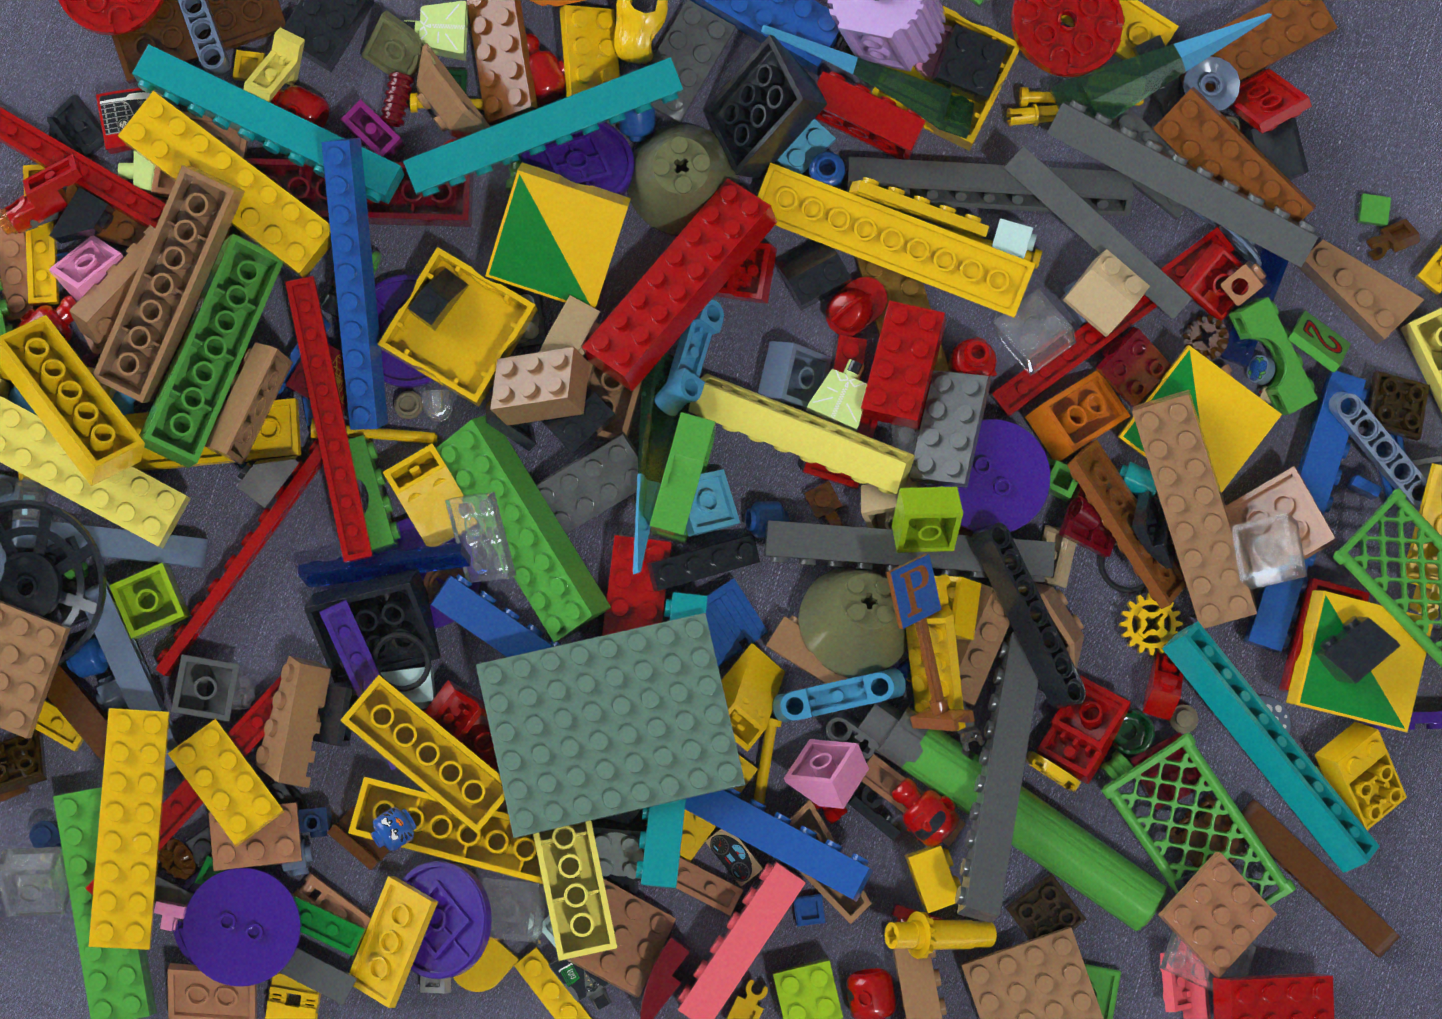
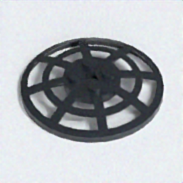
[0,500,106,666]

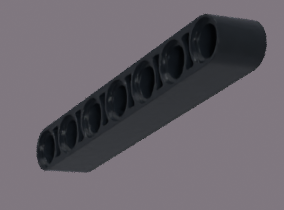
[972,522,1086,709]

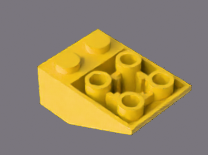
[383,443,479,552]
[721,643,785,752]
[1314,722,1407,830]

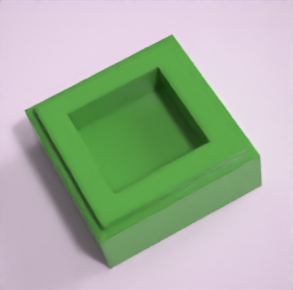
[1357,193,1391,227]

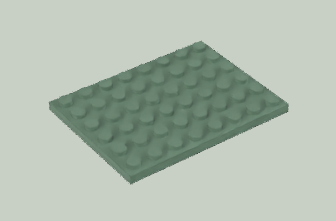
[476,613,745,838]

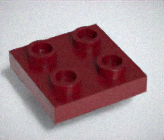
[1096,327,1172,407]
[1058,483,1116,558]
[1128,732,1207,810]

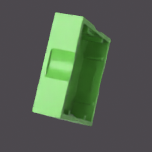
[649,412,716,544]

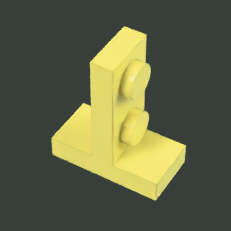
[243,28,305,102]

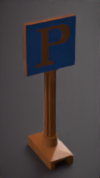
[886,554,975,731]

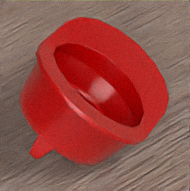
[825,277,887,336]

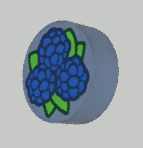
[1247,355,1275,385]

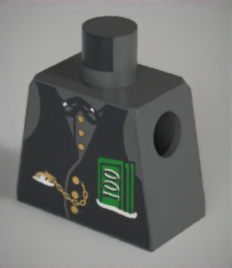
[549,958,612,1011]

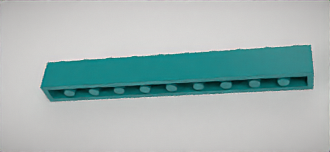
[132,44,404,204]
[403,57,683,197]
[636,592,708,889]
[1162,621,1380,873]

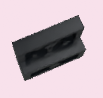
[1132,491,1176,569]

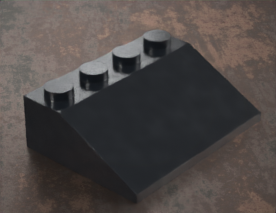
[704,35,827,179]
[304,568,441,683]

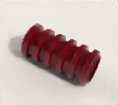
[380,72,414,127]

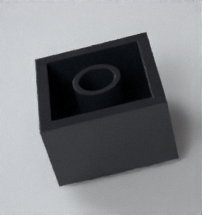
[930,24,1008,104]

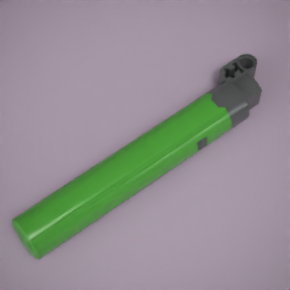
[826,701,1167,931]

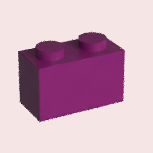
[341,99,405,160]

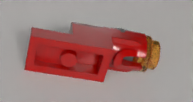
[0,154,82,235]

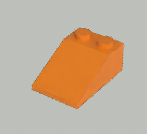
[1025,370,1130,462]

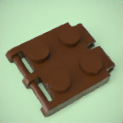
[1164,794,1247,867]

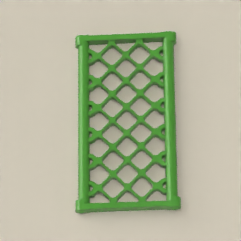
[1333,488,1442,668]
[1101,732,1296,906]

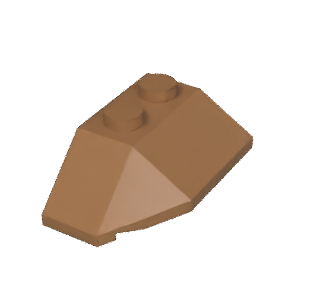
[416,43,491,138]
[1034,582,1084,670]

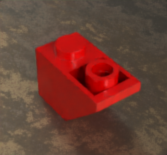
[1143,651,1183,721]

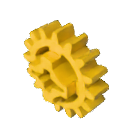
[1119,593,1183,656]

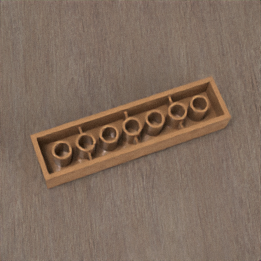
[93,165,245,403]
[1132,390,1257,629]

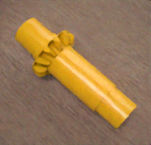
[884,911,997,959]

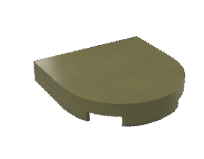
[361,10,423,75]

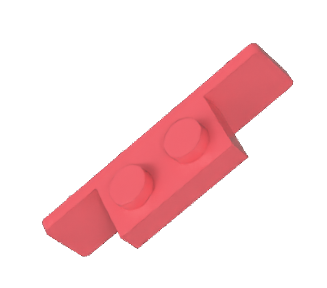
[1160,934,1211,1019]

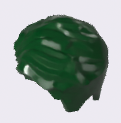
[1112,707,1155,755]

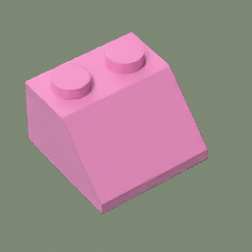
[49,236,124,302]
[784,739,869,809]

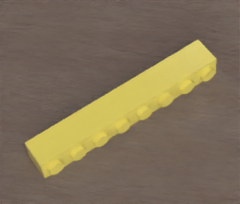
[688,374,915,494]

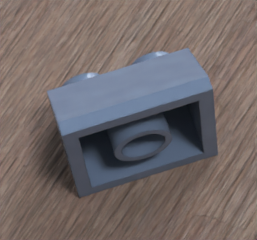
[758,341,832,410]

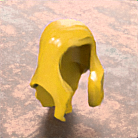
[614,0,668,64]

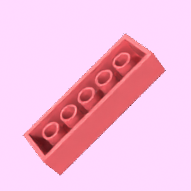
[676,860,806,1019]

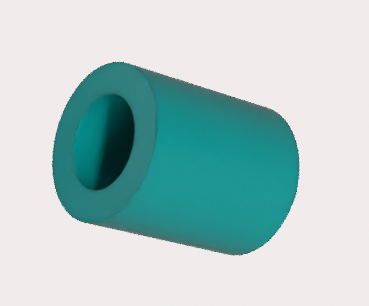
[1119,461,1157,497]

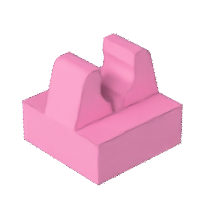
[154,900,187,931]

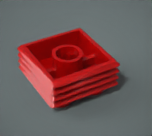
[1179,242,1249,321]

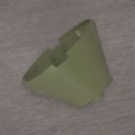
[627,124,739,236]
[799,567,908,677]

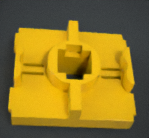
[265,973,321,1019]

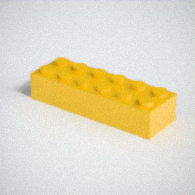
[0,315,145,486]
[340,675,505,834]

